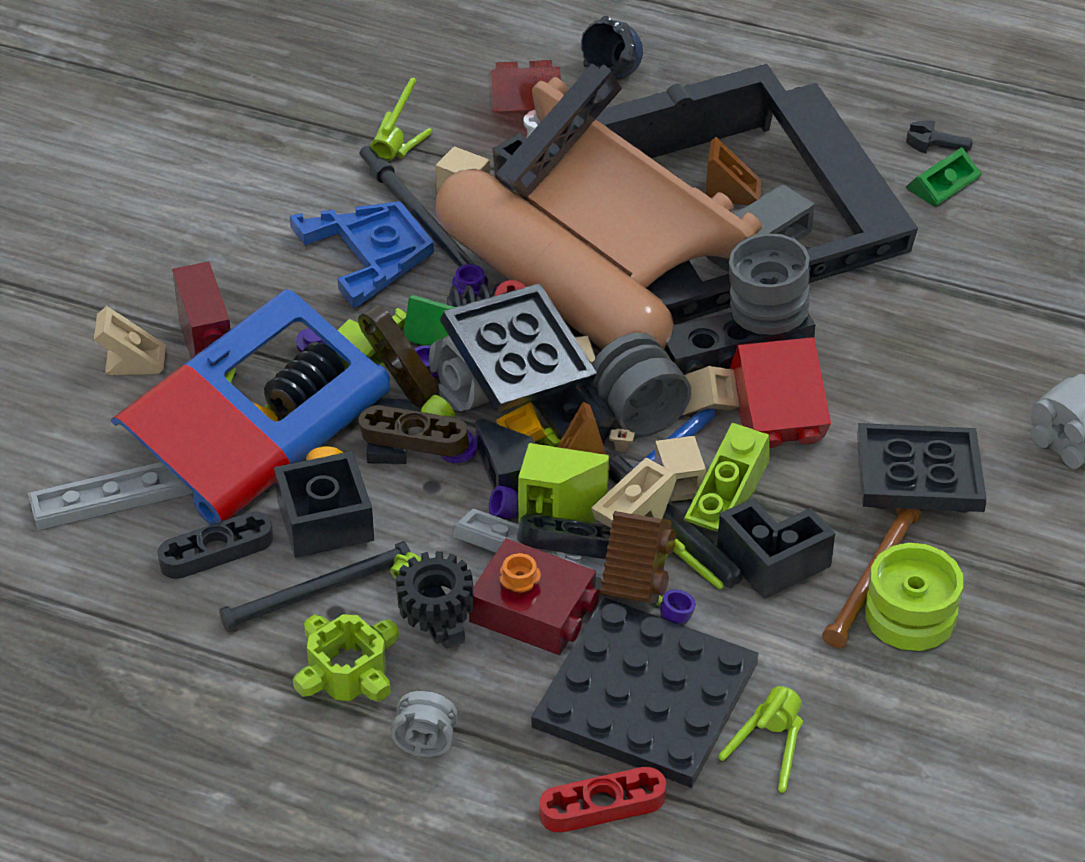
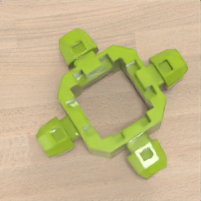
[293,614,399,702]

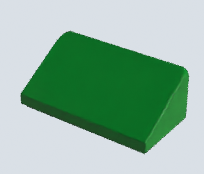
[906,147,982,207]
[404,295,456,346]

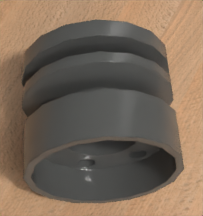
[729,233,810,335]
[590,333,691,437]

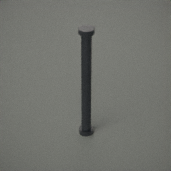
[219,541,410,632]

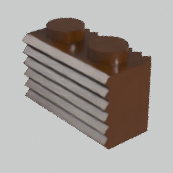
[600,511,676,603]

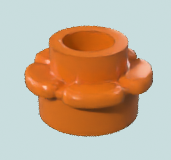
[499,553,541,592]

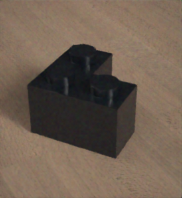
[717,498,836,599]

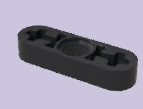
[158,512,273,579]
[517,514,611,559]

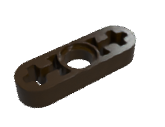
[358,305,439,408]
[359,405,470,457]

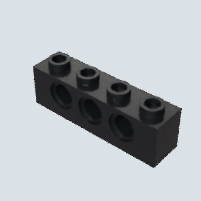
[664,312,816,375]

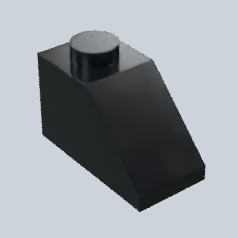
[475,419,535,492]

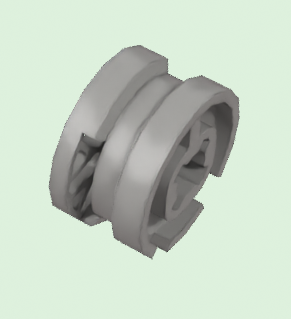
[391,691,458,757]

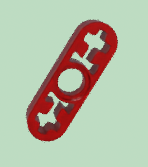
[539,767,666,833]

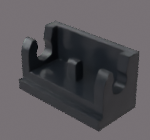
[532,383,615,444]

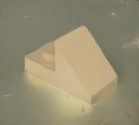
[94,306,166,375]
[591,458,677,528]

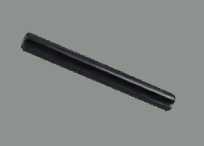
[608,454,743,588]

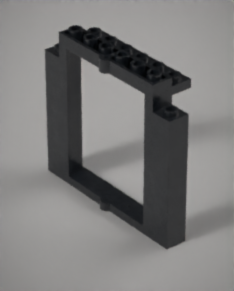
[596,64,918,325]

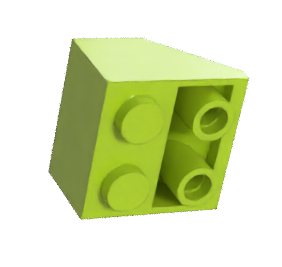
[518,443,609,524]

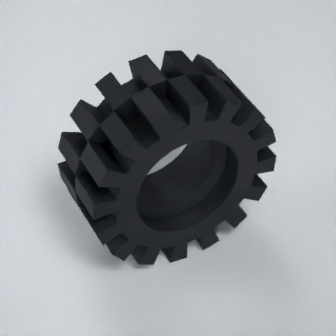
[396,551,474,633]

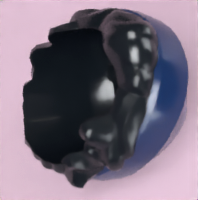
[581,16,643,78]

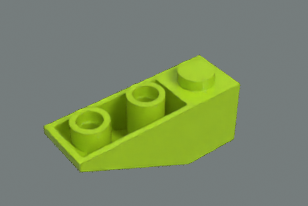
[684,422,770,532]

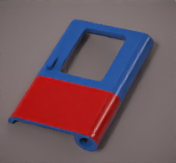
[111,289,390,525]

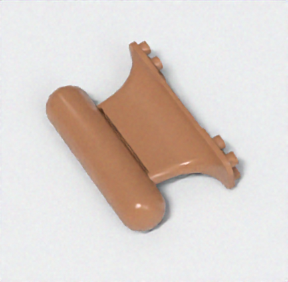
[434,77,762,350]

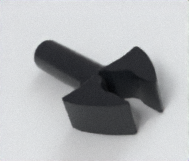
[906,120,973,154]

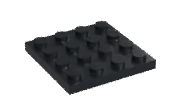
[531,597,759,788]

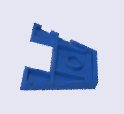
[289,201,434,308]

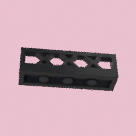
[496,64,622,199]

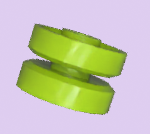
[865,543,963,651]

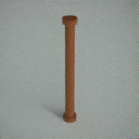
[822,508,922,649]

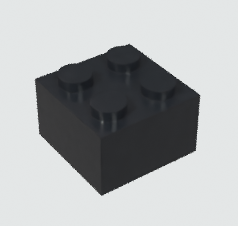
[274,451,374,558]

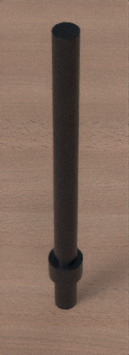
[359,146,476,267]

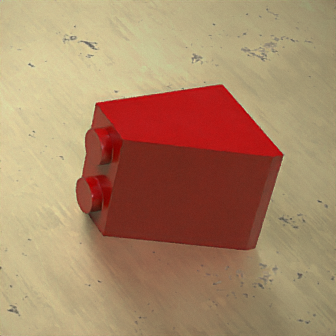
[729,337,831,448]

